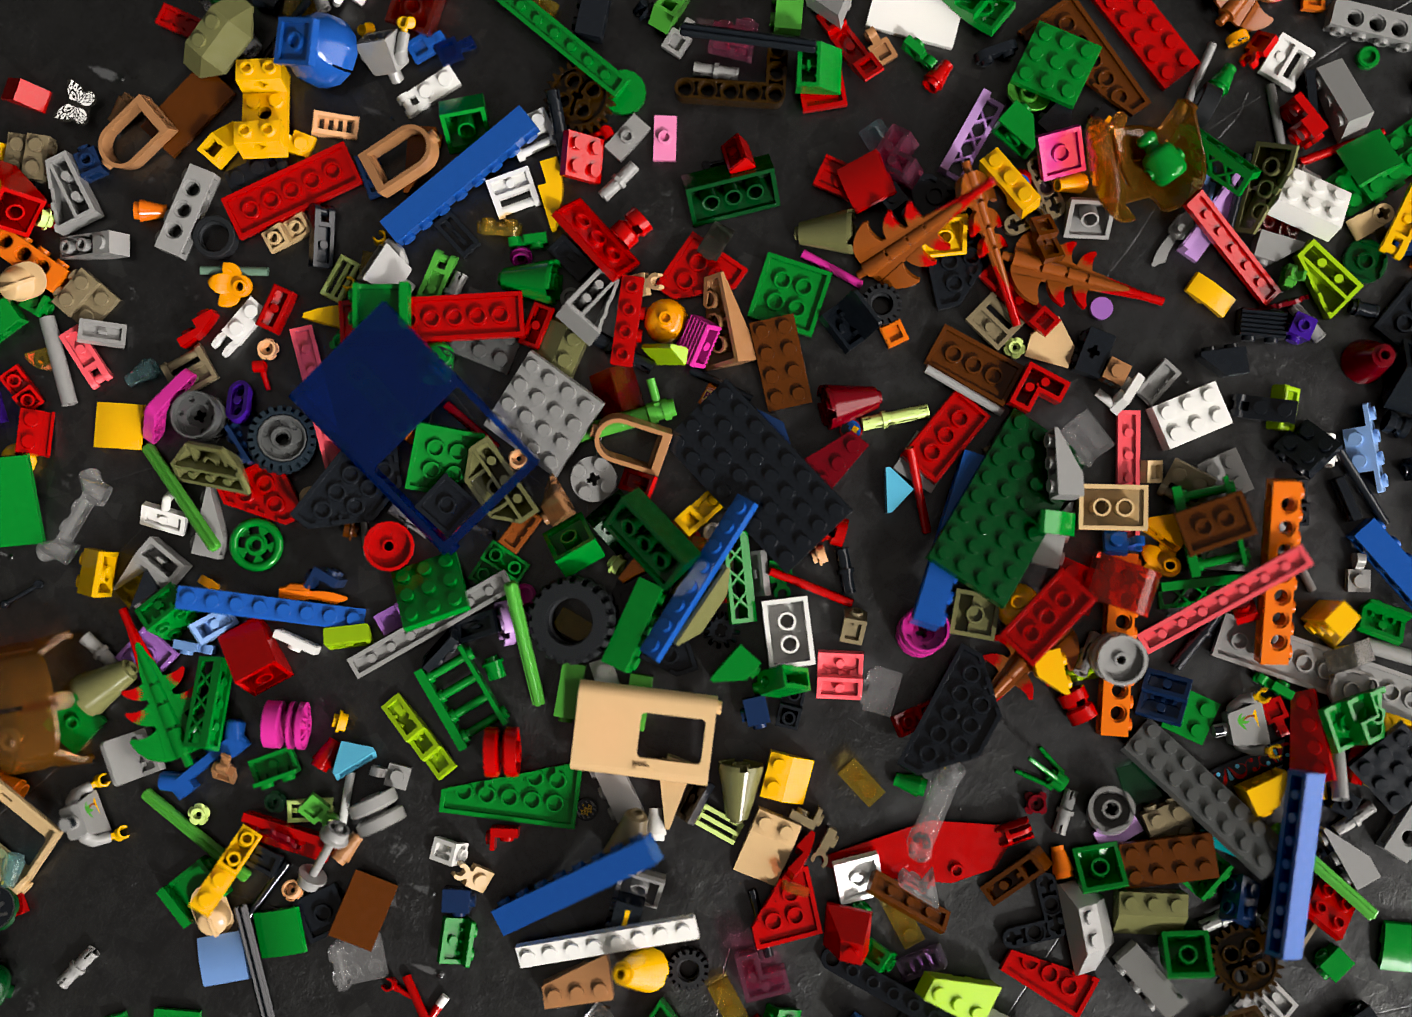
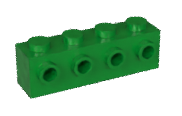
[601,577,669,674]

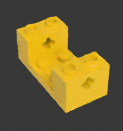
[233,58,290,159]

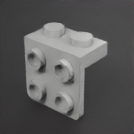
[100,726,166,786]

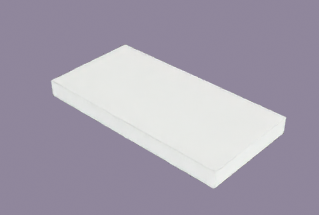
[865,0,961,50]

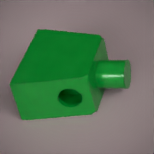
[752,664,811,698]

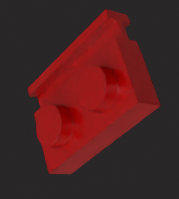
[812,154,850,202]
[15,408,55,458]

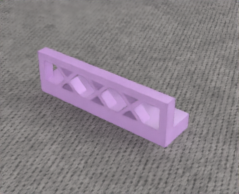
[937,88,1005,182]
[1176,173,1241,263]

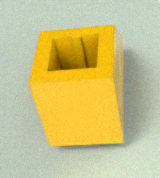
[197,121,238,170]
[1032,648,1072,695]

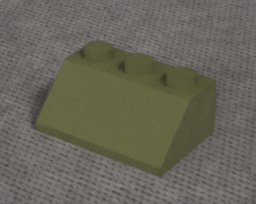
[1112,887,1189,935]

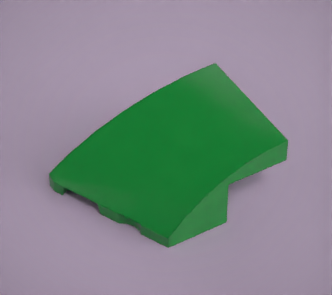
[942,0,1016,37]
[1318,686,1386,754]

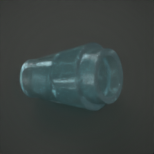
[124,358,161,387]
[0,852,26,888]

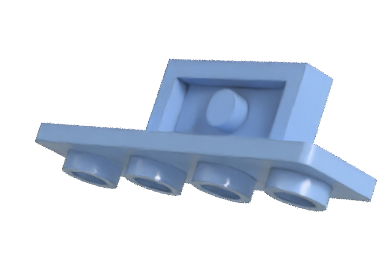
[1342,402,1389,493]

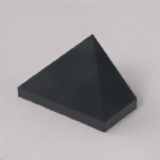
[115,570,161,609]

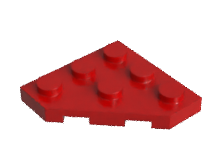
[656,231,748,300]
[217,463,300,525]
[750,865,823,950]

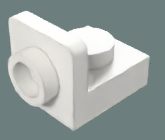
[429,836,469,867]

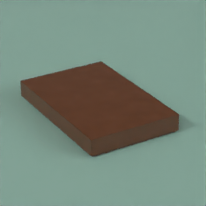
[1173,489,1258,557]
[328,869,398,952]

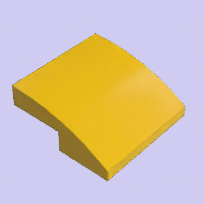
[93,402,146,450]

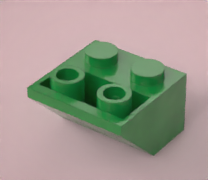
[795,41,842,95]

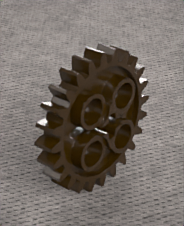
[543,62,616,134]
[1210,923,1284,1000]

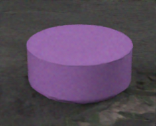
[1089,297,1113,320]

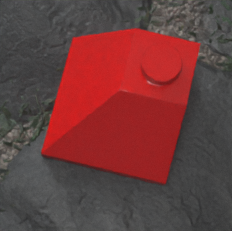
[823,902,872,966]

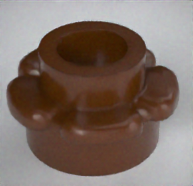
[343,523,360,541]

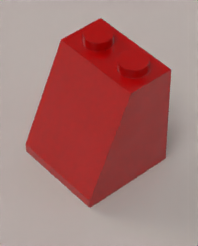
[0,160,47,238]
[217,618,294,696]

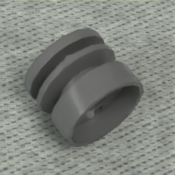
[170,390,230,442]

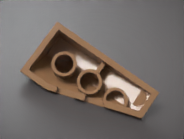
[540,474,577,527]

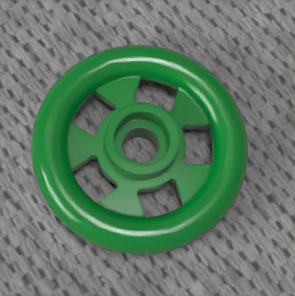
[229,517,284,572]

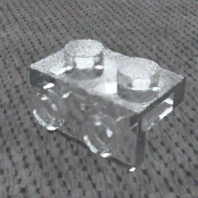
[860,666,903,717]

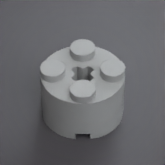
[571,456,618,503]
[1086,786,1136,836]

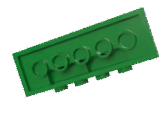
[1324,118,1412,218]

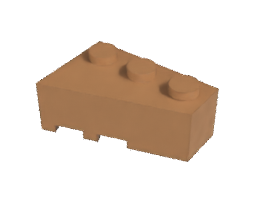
[542,954,615,1009]

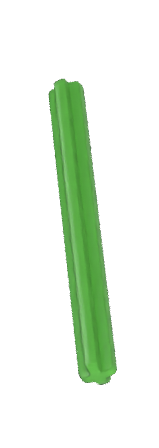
[142,443,221,552]
[504,581,545,707]
[141,788,252,882]
[1271,822,1378,920]

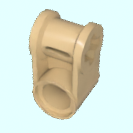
[1345,203,1394,241]

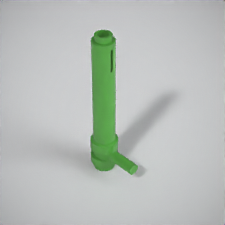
[579,377,677,444]

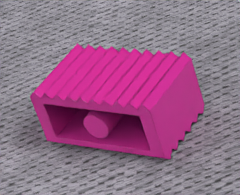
[676,314,722,369]

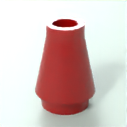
[922,59,953,93]
[311,737,340,773]

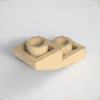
[261,211,310,254]

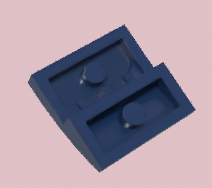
[1135,668,1193,727]

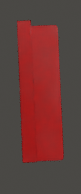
[241,809,330,863]

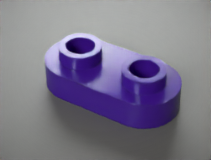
[225,380,253,424]

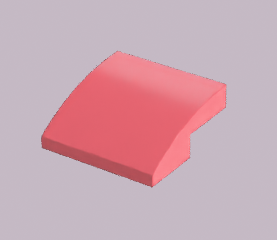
[816,649,864,700]

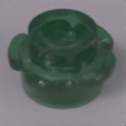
[264,790,287,813]

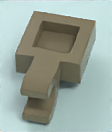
[811,825,839,868]

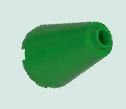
[498,259,563,305]

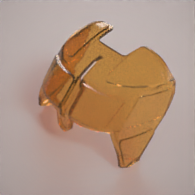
[1086,98,1206,223]
[0,630,96,775]

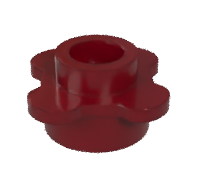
[1024,791,1047,814]

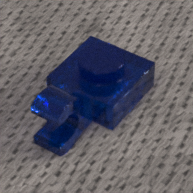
[434,36,477,67]

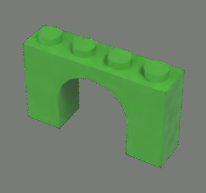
[553,663,654,732]

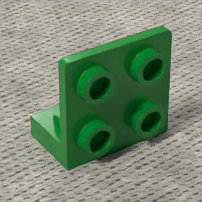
[134,582,205,642]

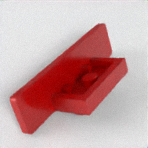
[610,275,646,368]

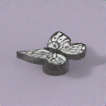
[53,78,97,126]

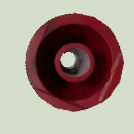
[1340,339,1395,384]
[817,384,882,430]

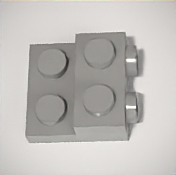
[1193,447,1254,502]

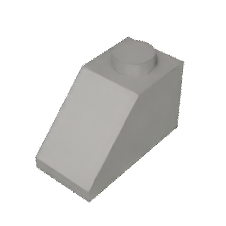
[1250,229,1305,267]

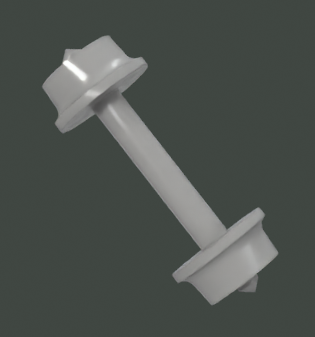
[297,820,350,892]

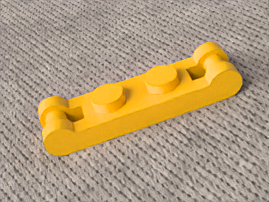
[1378,182,1412,261]

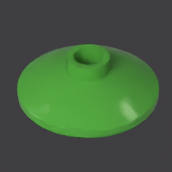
[1007,83,1051,111]

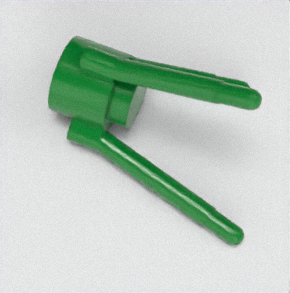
[1015,746,1070,792]

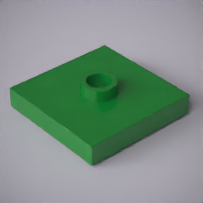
[42,692,108,755]

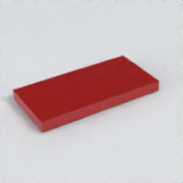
[551,198,640,282]
[900,390,991,485]
[999,567,1098,667]

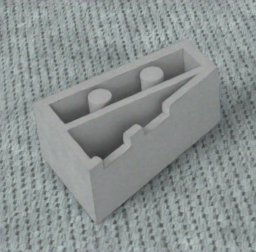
[1315,58,1374,144]
[555,268,621,347]

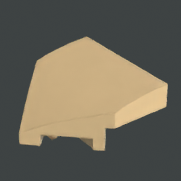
[1024,316,1075,368]

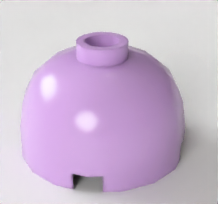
[494,600,531,646]

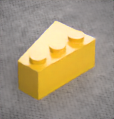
[1300,599,1361,649]

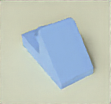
[187,613,239,646]

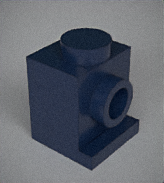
[73,144,110,183]

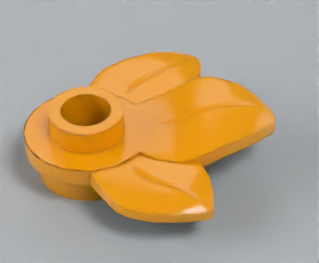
[208,262,253,307]
[1138,543,1181,580]

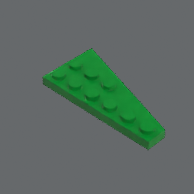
[439,763,583,830]

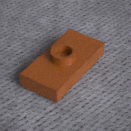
[498,513,543,555]

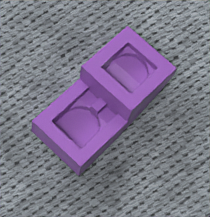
[373,603,403,637]

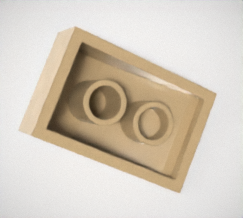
[1074,484,1149,531]
[733,805,802,886]

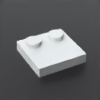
[832,850,881,905]

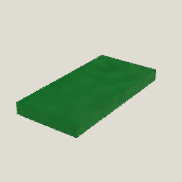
[0,453,46,547]

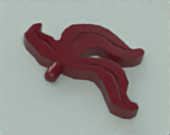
[1259,295,1309,310]
[254,826,302,850]

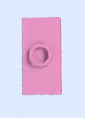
[653,115,677,162]

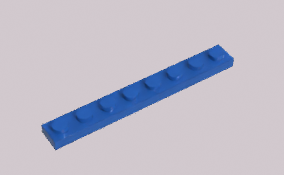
[639,494,758,663]
[175,585,366,627]

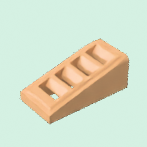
[311,110,360,140]

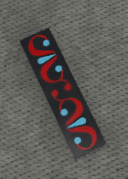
[1208,736,1290,788]

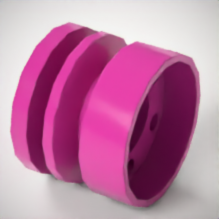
[895,608,950,658]
[261,700,312,750]

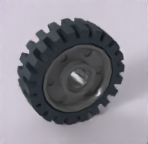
[247,405,317,475]

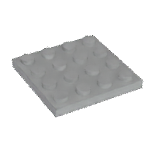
[483,350,605,477]

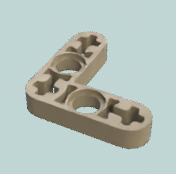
[1002,156,1066,237]

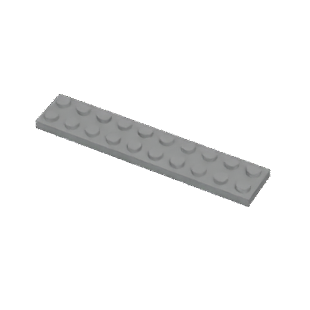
[1209,613,1412,721]

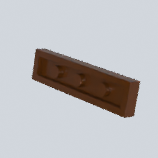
[865,869,951,934]

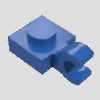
[408,30,448,65]
[1102,530,1145,556]

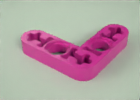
[143,368,197,444]

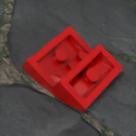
[836,149,897,214]

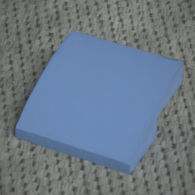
[197,931,250,987]

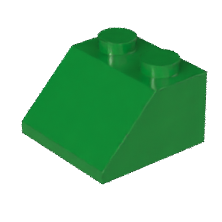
[438,93,491,154]
[991,99,1036,161]
[542,512,606,577]
[710,643,761,682]
[1157,930,1215,979]

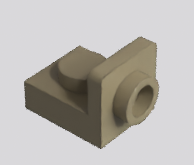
[839,607,867,645]
[787,806,825,830]

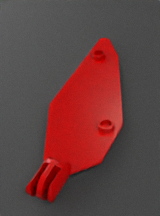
[822,816,1035,883]

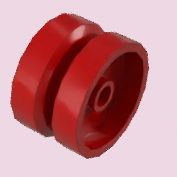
[363,521,414,572]
[483,727,522,777]

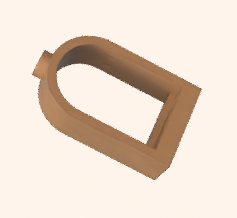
[98,94,179,170]
[358,124,440,198]
[589,413,673,476]

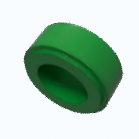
[1355,46,1380,70]

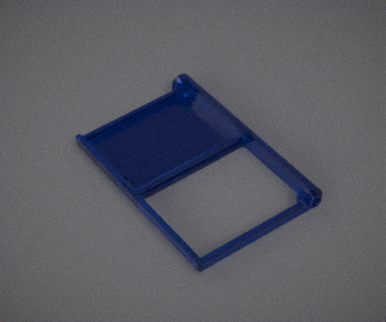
[289,301,541,556]

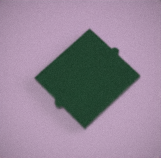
[1116,762,1164,805]

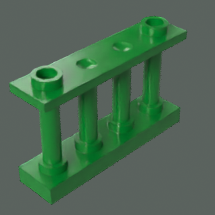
[1171,476,1252,578]
[414,644,510,752]

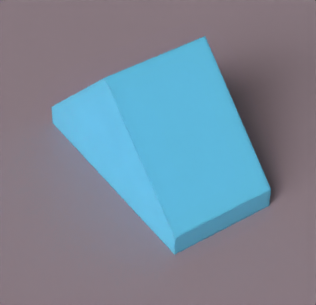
[883,467,914,513]
[332,741,377,781]

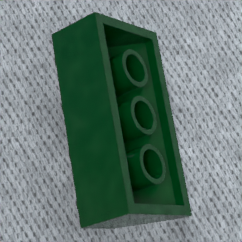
[681,154,781,227]
[603,488,702,591]

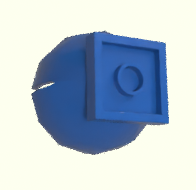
[273,12,358,89]

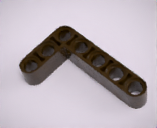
[674,47,788,109]

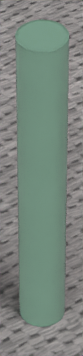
[199,266,269,276]

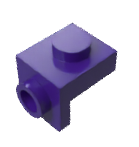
[1285,311,1318,345]

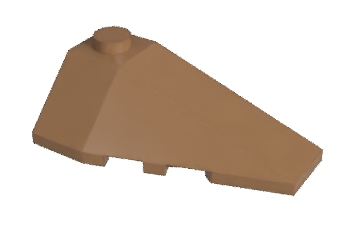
[703,272,756,371]

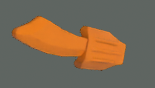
[279,582,348,605]

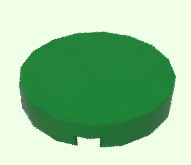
[609,69,646,116]

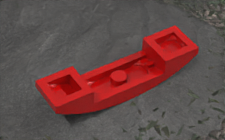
[816,14,884,82]
[979,264,1061,337]

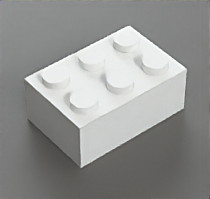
[1267,167,1352,242]
[1146,381,1233,451]
[761,595,816,668]

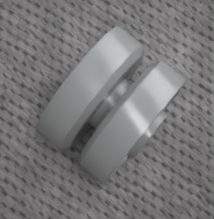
[1089,631,1148,686]
[347,787,407,838]

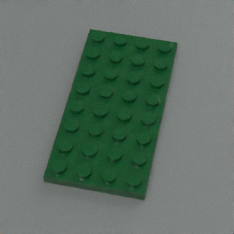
[925,408,1088,609]

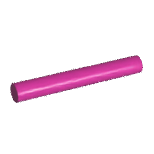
[801,249,864,289]

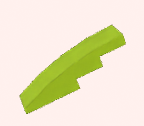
[381,693,458,780]

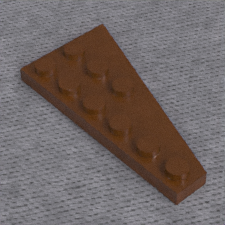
[1016,0,1151,117]

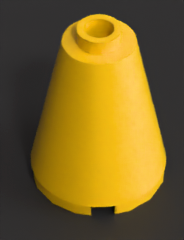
[612,946,669,993]

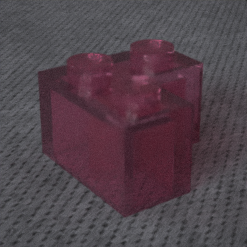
[708,17,759,63]
[876,124,924,190]
[734,947,791,1003]

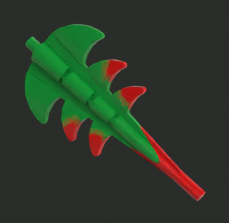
[118,607,204,768]

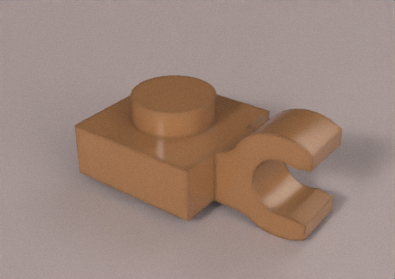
[863,26,898,66]
[211,753,238,785]

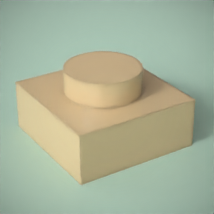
[1140,460,1163,483]

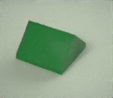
[1071,841,1129,894]

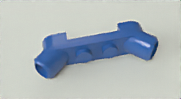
[157,718,252,801]

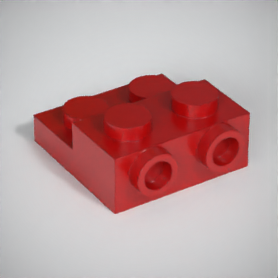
[1280,91,1329,150]

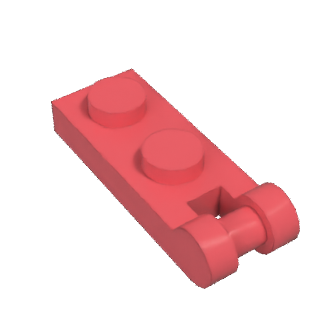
[58,324,114,390]

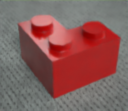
[1005,361,1071,415]

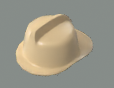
[0,261,47,302]
[190,886,234,937]

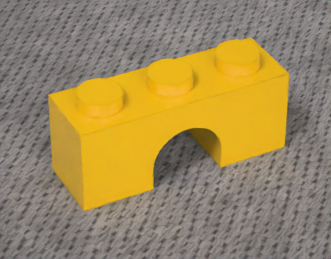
[978,147,1041,220]

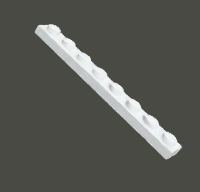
[515,913,699,968]

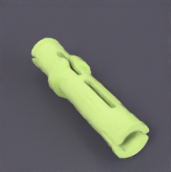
[860,404,930,431]

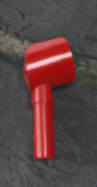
[587,125,615,141]
[252,360,271,391]
[381,976,411,999]

